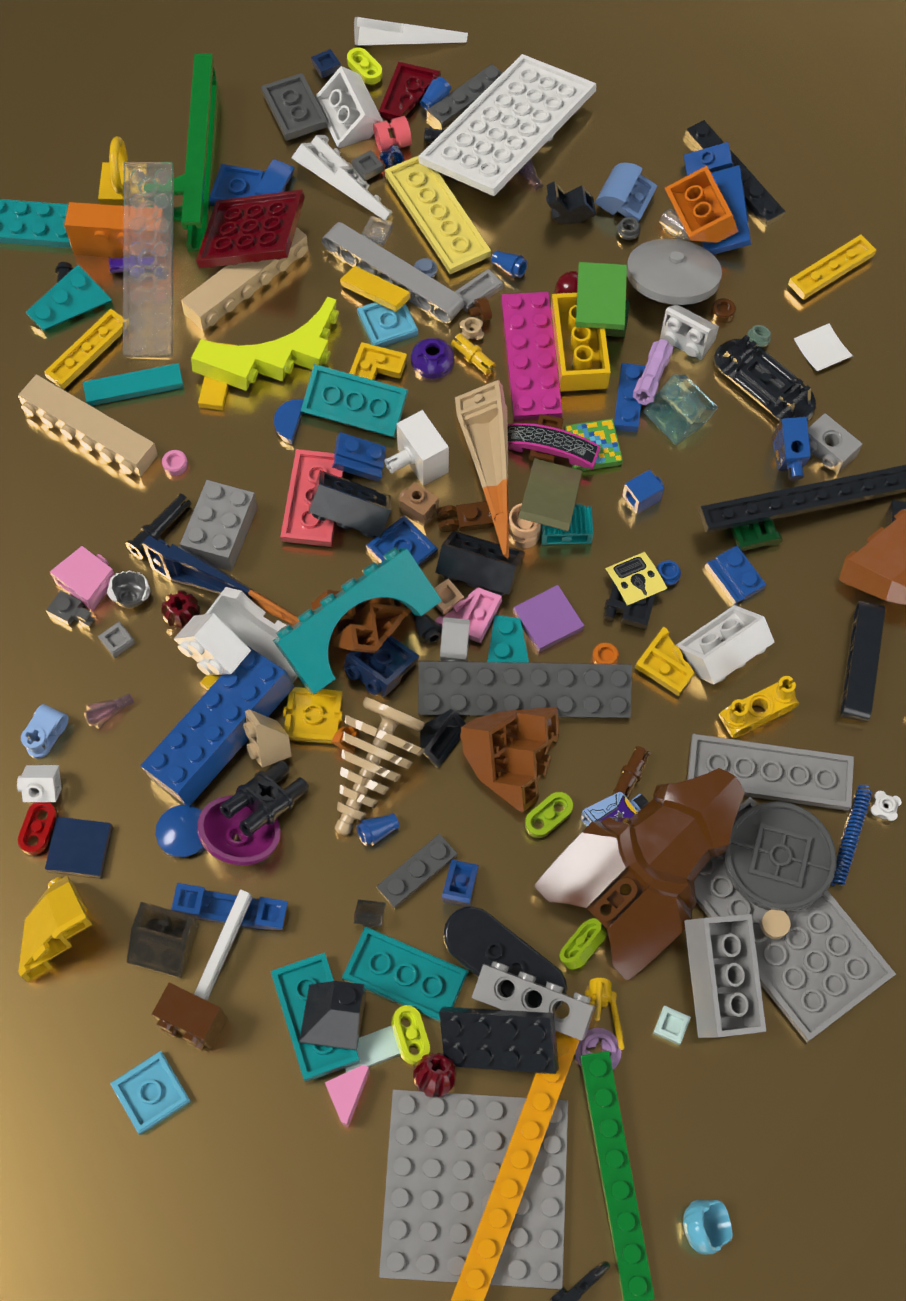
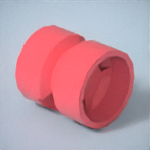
[373,116,412,153]

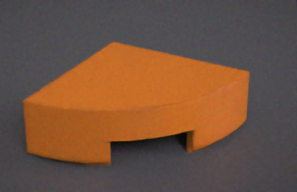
[332,726,360,753]

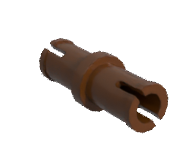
[612,746,651,799]

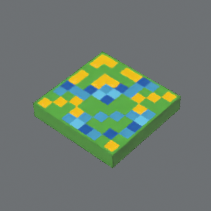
[564,419,623,471]

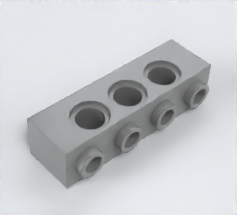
[471,961,596,1041]

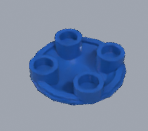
[155,805,205,857]

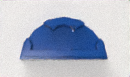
[274,399,304,444]

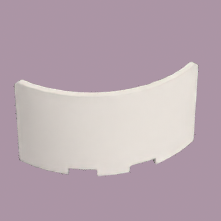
[206,587,298,683]

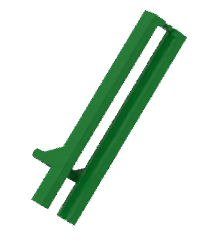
[144,54,218,252]

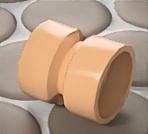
[509,503,541,549]

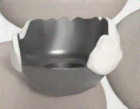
[107,570,151,609]

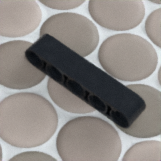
[840,600,886,723]

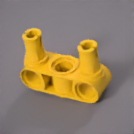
[719,676,799,738]

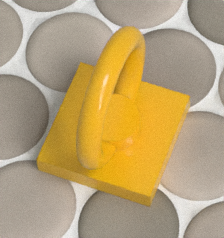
[98,136,149,205]

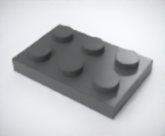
[261,73,328,141]

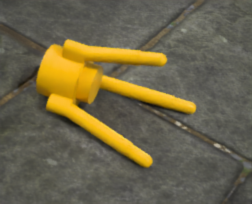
[585,978,624,1050]

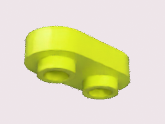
[347,48,382,85]
[391,1005,430,1065]

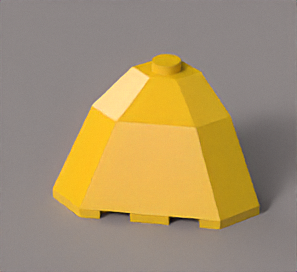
[18,875,92,982]

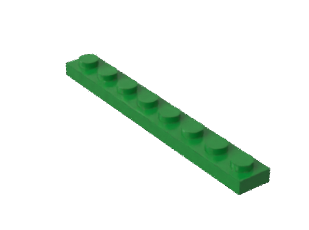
[579,1051,655,1301]

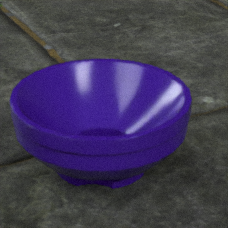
[411,338,455,379]

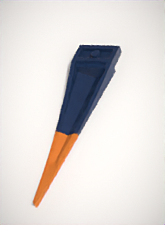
[142,536,300,625]

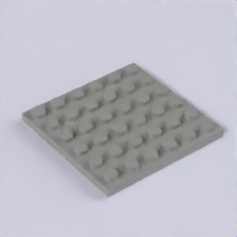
[379,1090,568,1290]

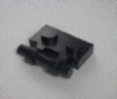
[604,580,656,629]

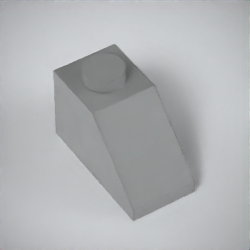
[440,617,470,661]

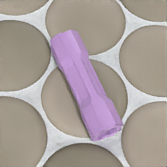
[633,339,673,405]

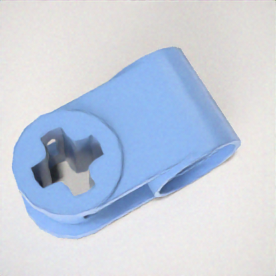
[21,704,69,759]

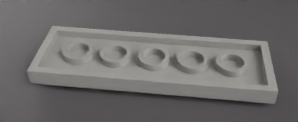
[687,734,854,811]

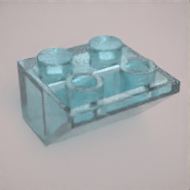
[643,374,718,445]

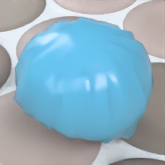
[683,1199,733,1254]

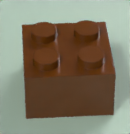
[152,982,228,1051]

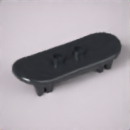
[714,335,816,422]
[443,906,567,1012]

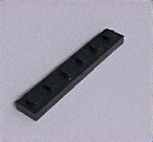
[685,120,786,227]

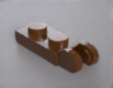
[436,501,495,532]

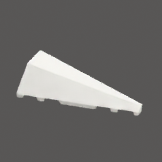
[354,17,468,45]
[292,135,393,220]

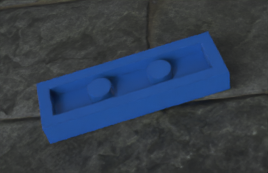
[614,363,645,432]

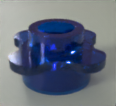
[380,145,405,169]

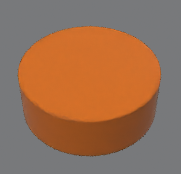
[592,643,619,664]

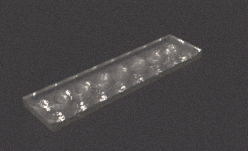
[123,162,174,357]

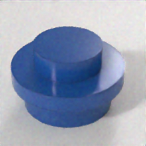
[656,560,681,586]

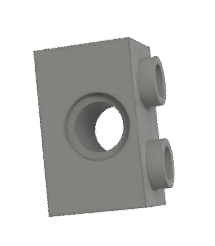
[808,413,863,474]

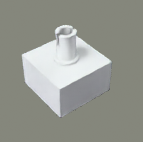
[384,410,449,486]

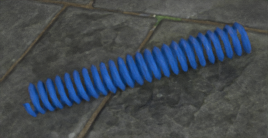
[831,784,873,886]

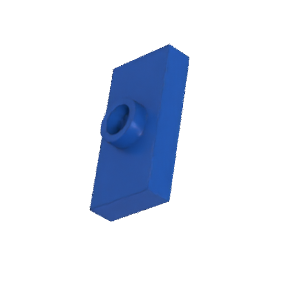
[684,142,733,176]

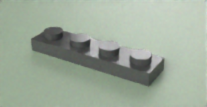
[427,64,502,129]

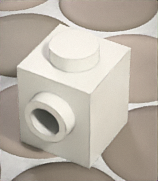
[17,765,62,802]

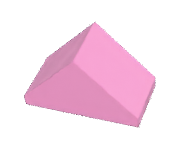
[325,1065,370,1127]

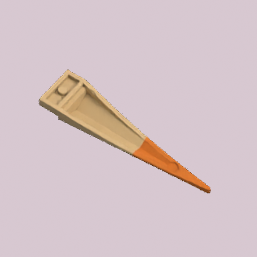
[455,380,509,559]

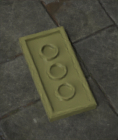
[518,458,582,531]

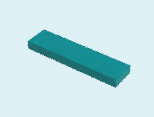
[83,363,184,406]

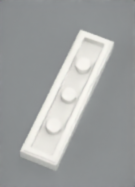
[194,889,252,1000]

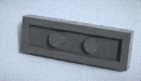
[376,834,457,909]

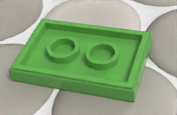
[575,262,627,330]

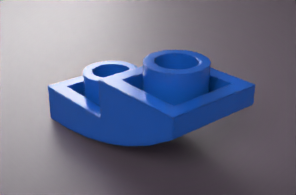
[255,159,295,196]

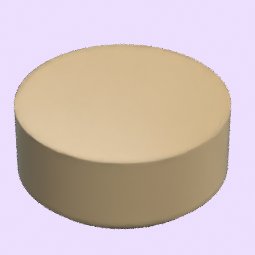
[760,909,791,939]

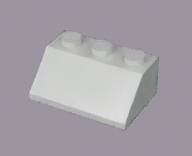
[315,66,383,148]
[675,605,775,685]

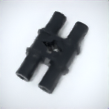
[220,760,309,837]

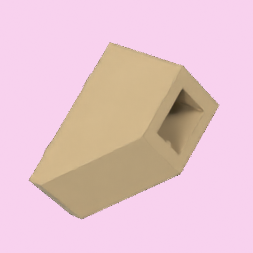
[243,709,292,768]

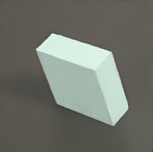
[653,1005,691,1045]

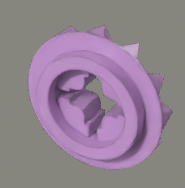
[575,1028,621,1070]

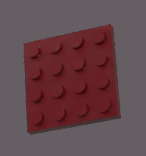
[196,189,305,268]

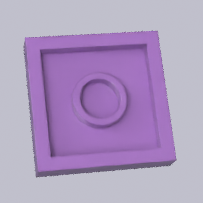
[513,585,584,653]

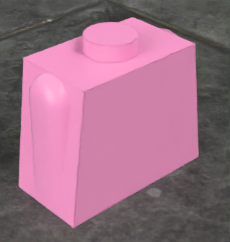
[50,546,115,612]

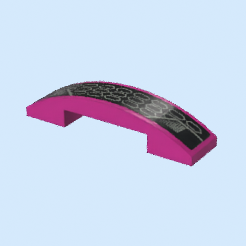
[508,423,601,469]

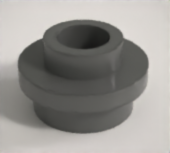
[617,217,641,240]

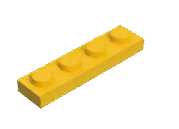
[788,235,876,300]
[44,309,130,390]

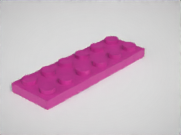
[501,292,562,421]

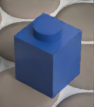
[622,470,664,514]

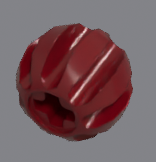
[161,591,200,629]
[413,1053,457,1098]

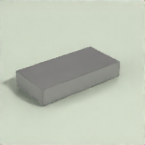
[455,269,504,313]

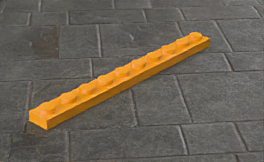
[451,1031,580,1301]

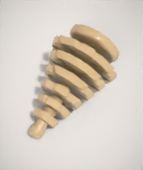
[335,697,425,835]

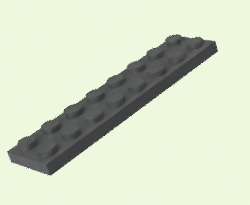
[418,661,632,718]

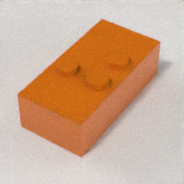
[64,202,170,261]

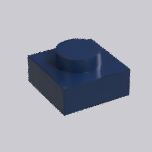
[311,49,341,78]

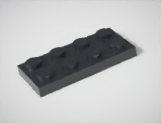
[439,1007,559,1074]

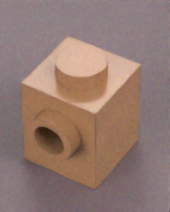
[398,482,439,527]

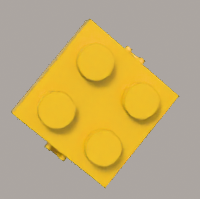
[283,687,343,744]

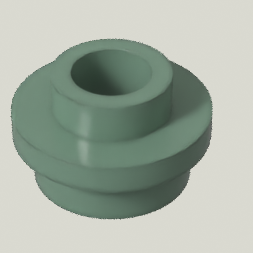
[747,325,771,347]

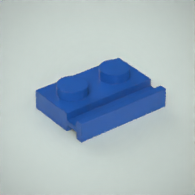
[332,432,386,482]
[705,546,766,605]

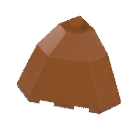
[839,509,906,605]
[311,590,411,653]
[460,707,559,812]

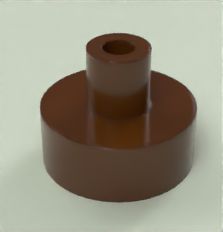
[468,296,492,322]

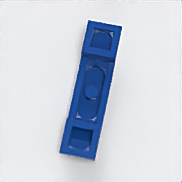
[171,883,288,930]

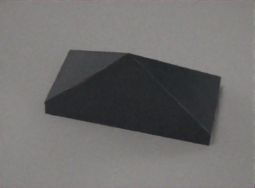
[420,709,466,768]

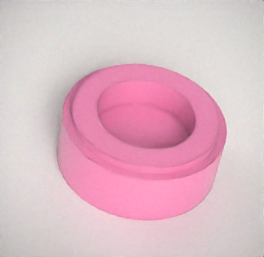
[162,450,188,476]

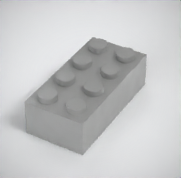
[684,914,766,1038]

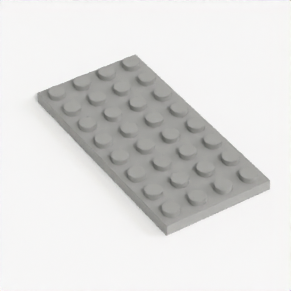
[694,797,896,1043]

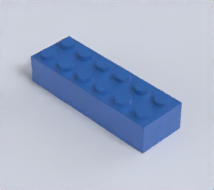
[140,646,295,807]

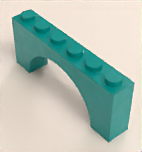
[273,547,442,694]

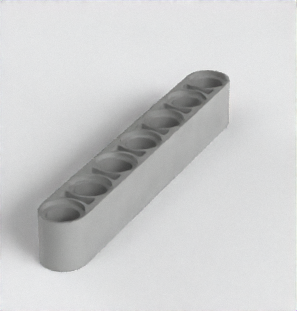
[322,222,465,323]

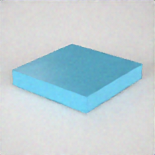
[357,302,419,347]
[110,1051,191,1135]

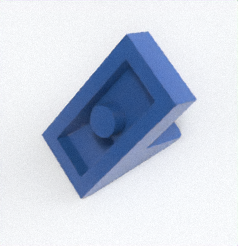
[442,860,479,907]

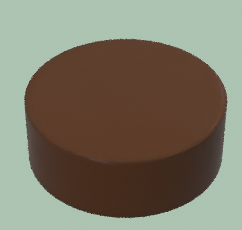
[711,298,736,323]

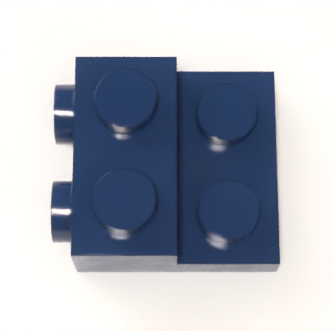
[343,635,419,698]

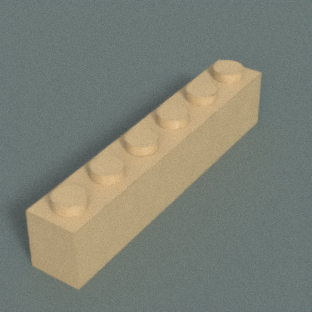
[181,227,309,331]
[18,374,158,477]

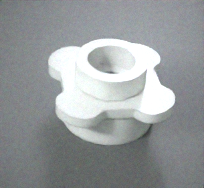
[871,791,902,821]

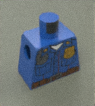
[772,417,811,481]

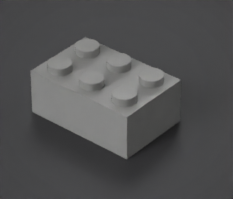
[180,480,258,571]

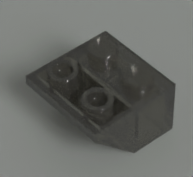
[127,902,200,979]

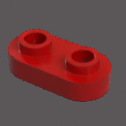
[18,802,57,855]

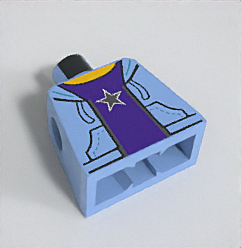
[581,792,648,826]

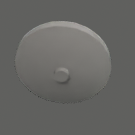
[627,239,722,305]

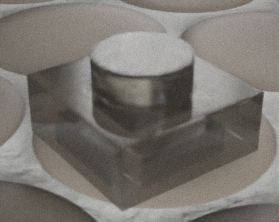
[354,899,386,927]

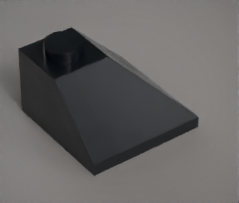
[299,981,366,1051]

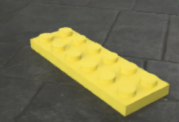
[385,155,491,274]

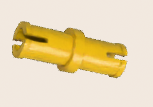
[451,333,496,376]

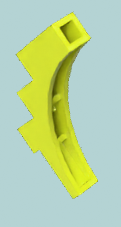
[191,297,339,391]

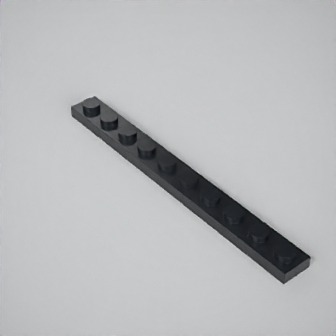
[698,465,906,533]

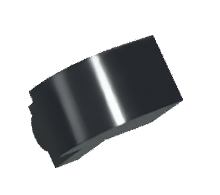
[546,181,596,224]

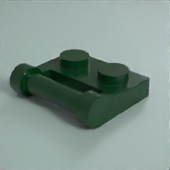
[731,520,783,551]

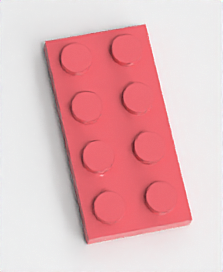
[280,449,344,547]

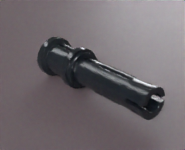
[126,493,192,559]

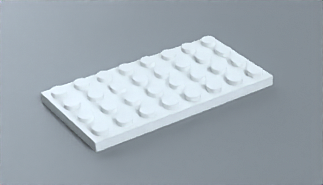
[418,54,596,196]

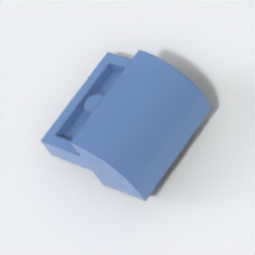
[594,163,658,221]

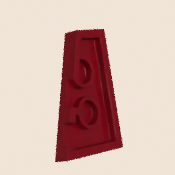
[379,61,441,120]

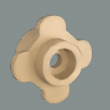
[460,317,484,340]

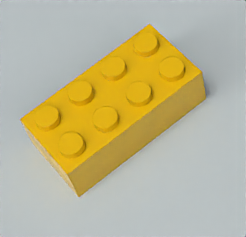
[551,293,611,392]

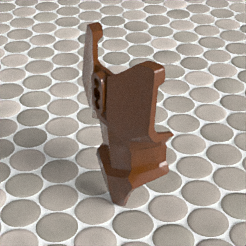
[535,768,745,980]

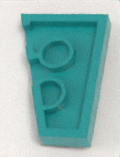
[26,265,112,331]

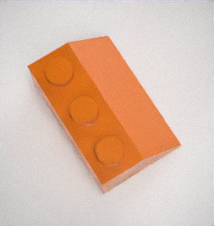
[665,166,739,243]

